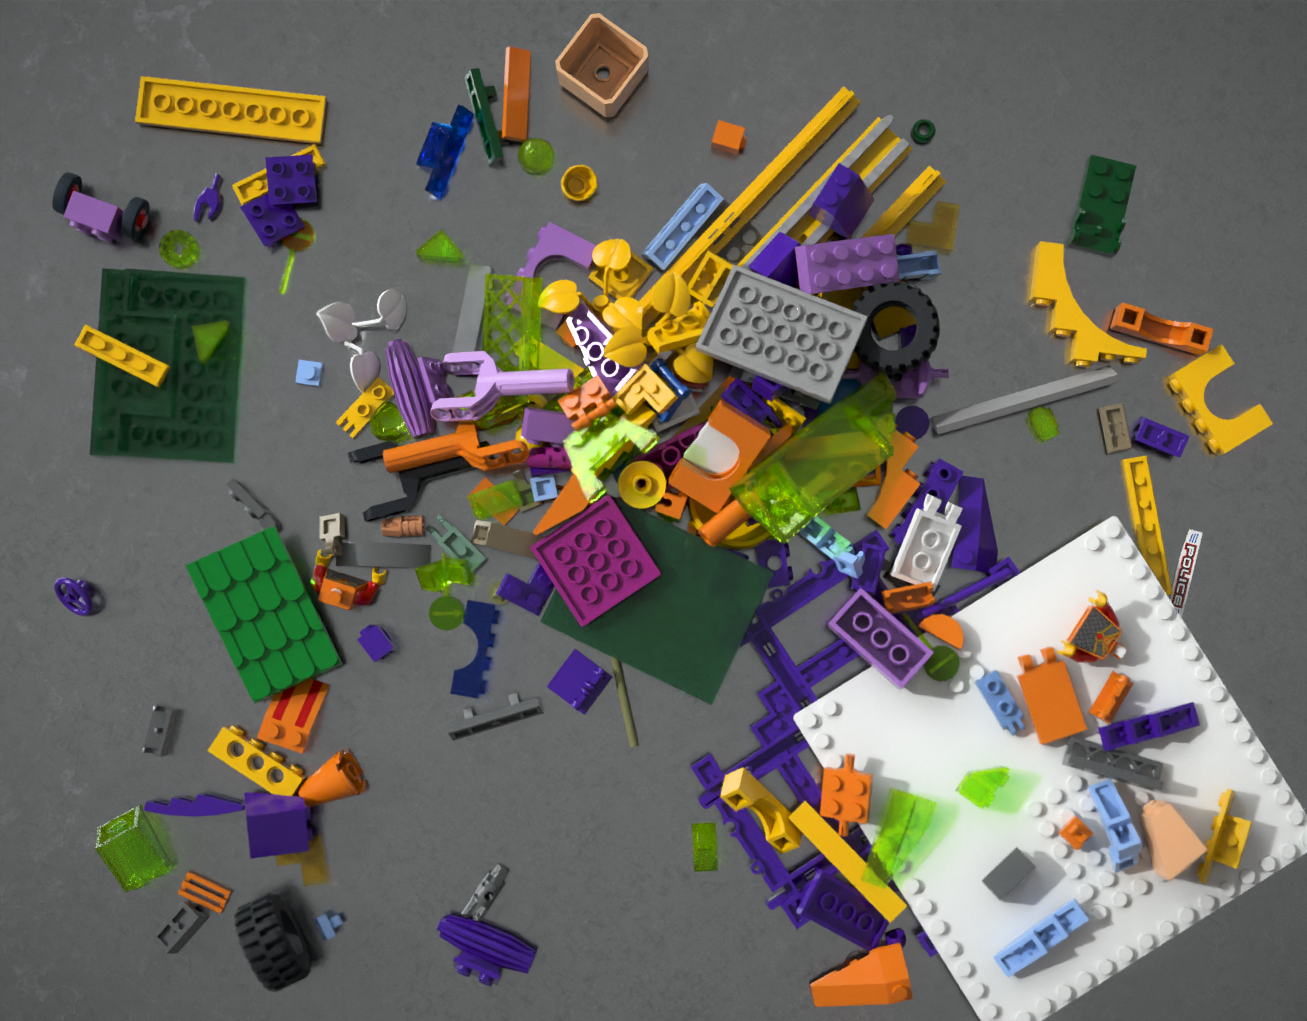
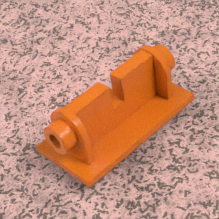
[1089,671,1134,724]

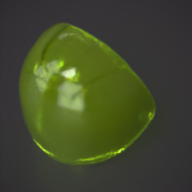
[370,401,409,441]

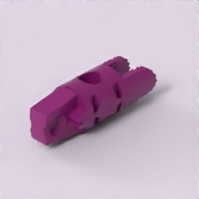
[527,447,587,469]

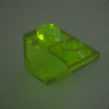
[955,765,1010,809]

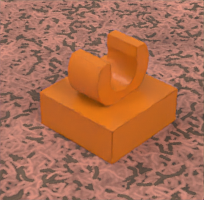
[1058,816,1094,851]

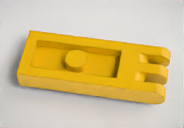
[336,377,395,439]

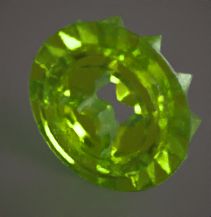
[159,230,197,267]

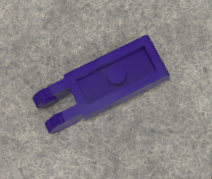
[721,378,783,438]

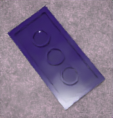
[796,869,890,951]

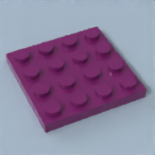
[530,494,662,627]

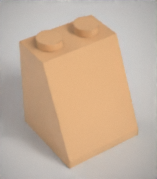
[1139,799,1207,881]

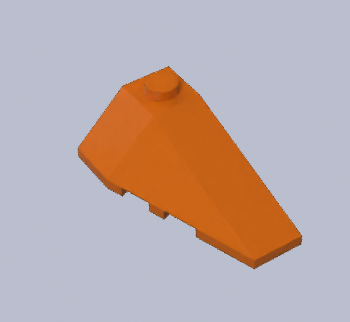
[810,943,913,1007]

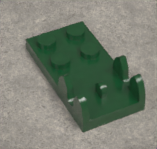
[1068,154,1137,257]

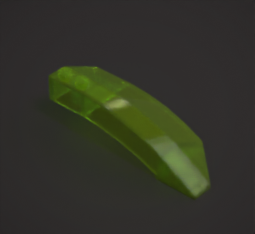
[729,372,897,543]

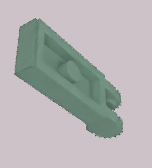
[426,515,488,576]

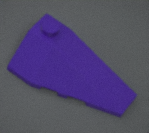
[948,476,998,574]

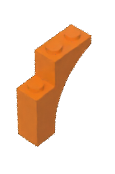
[866,417,920,529]

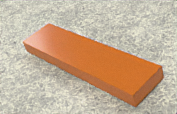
[502,46,531,142]

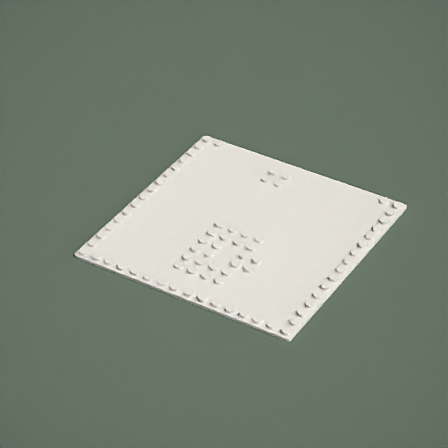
[793,516,1307,1021]

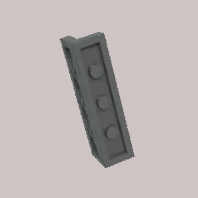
[1062,736,1164,792]

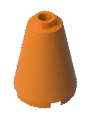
[297,750,366,807]

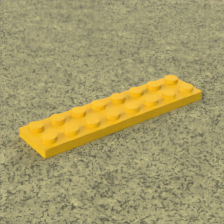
[135,76,327,144]

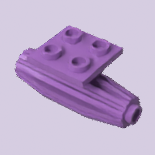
[385,339,453,439]

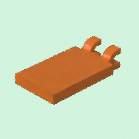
[1016,647,1087,745]

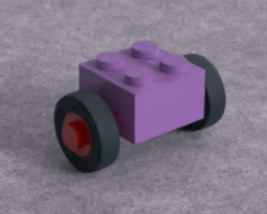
[52,172,150,243]

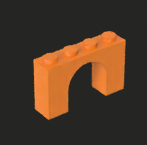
[669,399,772,513]

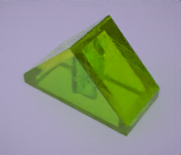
[416,229,465,263]
[192,320,231,365]
[820,487,861,517]
[692,822,718,872]

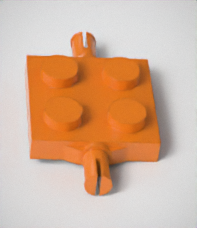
[820,753,873,836]

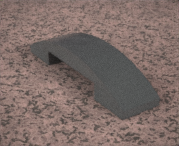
[336,542,431,569]

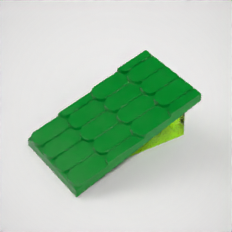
[185,526,343,704]

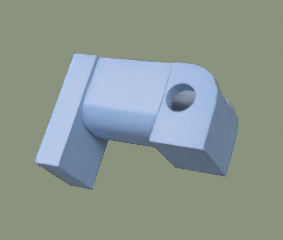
[880,250,942,285]

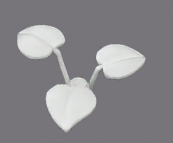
[316,289,407,393]

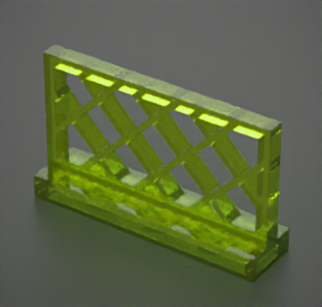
[482,273,543,371]

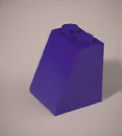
[809,163,874,240]
[244,792,313,859]

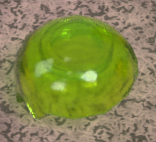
[517,137,554,173]

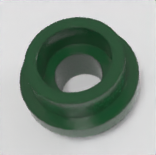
[912,119,936,143]

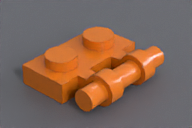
[558,375,617,432]

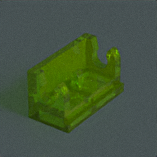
[467,479,524,520]

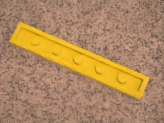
[1122,455,1173,596]
[788,801,907,923]

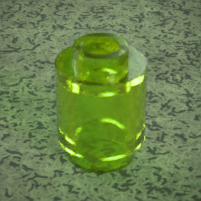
[1029,405,1060,441]

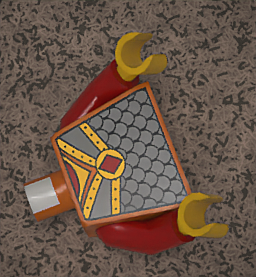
[311,549,386,610]
[1057,590,1127,663]

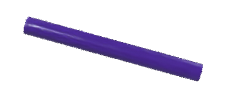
[922,568,1011,619]

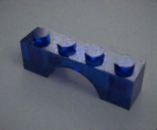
[450,600,501,699]

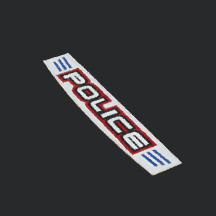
[1170,529,1203,618]

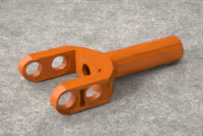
[383,399,529,473]
[699,424,836,547]

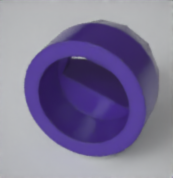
[886,929,906,948]

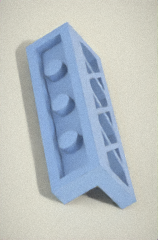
[641,183,724,270]

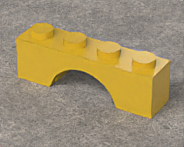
[720,767,802,854]

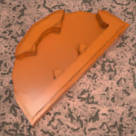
[918,614,964,651]

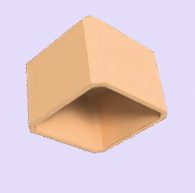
[555,13,649,117]

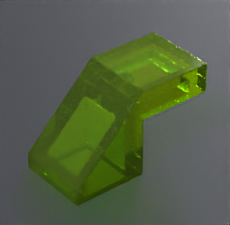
[415,557,474,592]

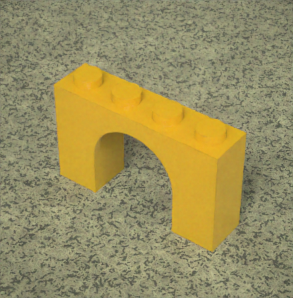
[1168,344,1273,456]

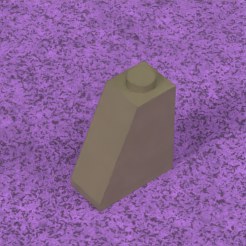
[470,520,543,559]

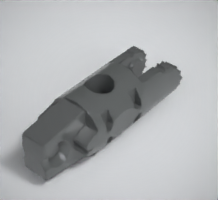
[461,864,508,922]

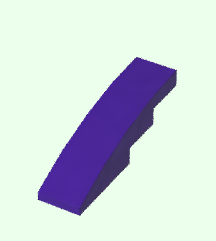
[1098,702,1200,751]
[144,792,245,817]

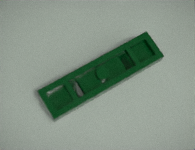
[464,68,507,165]

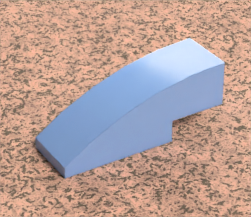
[1088,779,1142,860]

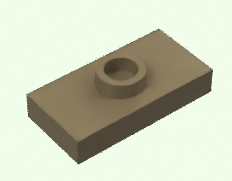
[1098,403,1133,454]

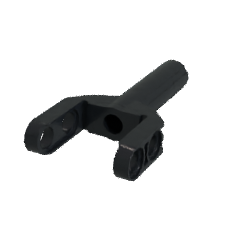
[347,441,494,522]

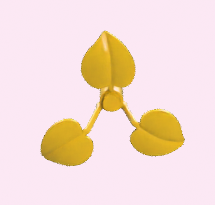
[538,239,643,332]
[603,272,713,383]

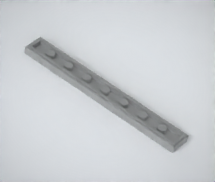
[930,365,1119,435]

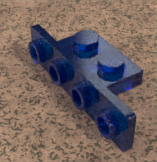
[416,105,474,199]

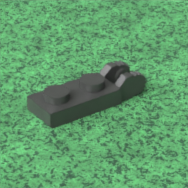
[226,479,279,530]

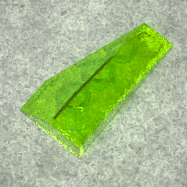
[861,787,937,888]

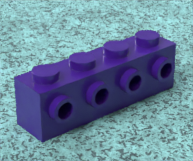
[890,458,964,547]

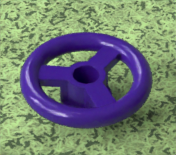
[54,577,93,616]

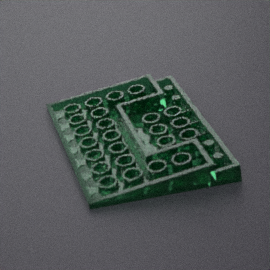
[90,268,245,463]
[540,491,774,705]

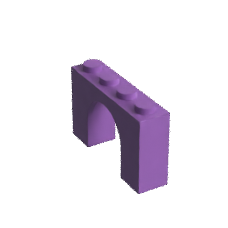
[504,222,596,333]

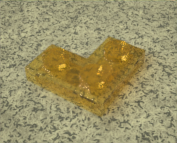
[906,201,960,252]
[275,834,329,886]

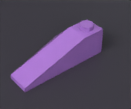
[566,303,648,400]

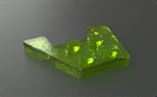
[562,414,660,504]

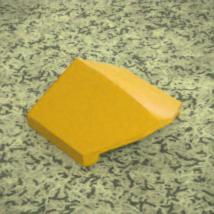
[688,250,733,307]

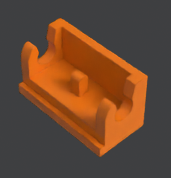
[655,490,689,520]
[881,581,935,614]

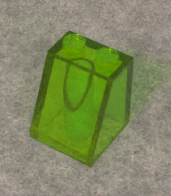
[95,804,169,893]

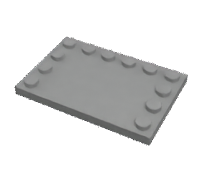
[695,265,868,404]

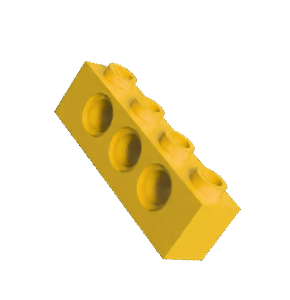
[208,725,307,796]

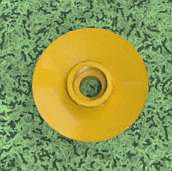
[618,461,666,509]

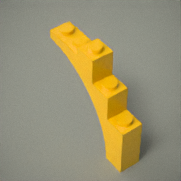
[1030,241,1147,368]

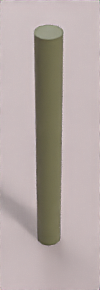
[610,653,639,747]

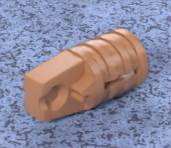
[381,515,425,537]

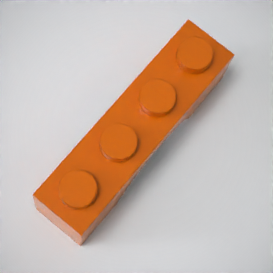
[1110,302,1214,355]

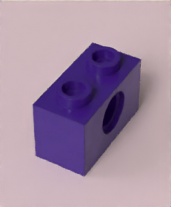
[755,539,793,589]
[357,624,399,662]

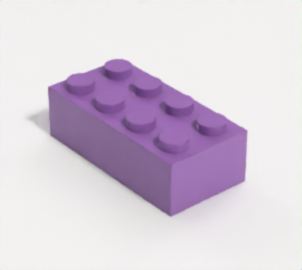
[795,234,900,294]
[828,588,934,691]

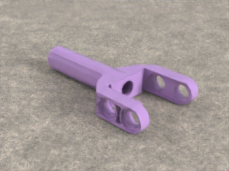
[430,351,575,421]

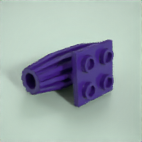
[437,914,537,987]

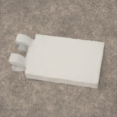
[890,494,963,592]

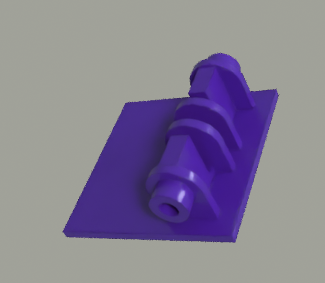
[265,155,317,205]
[240,193,305,248]
[546,649,612,715]

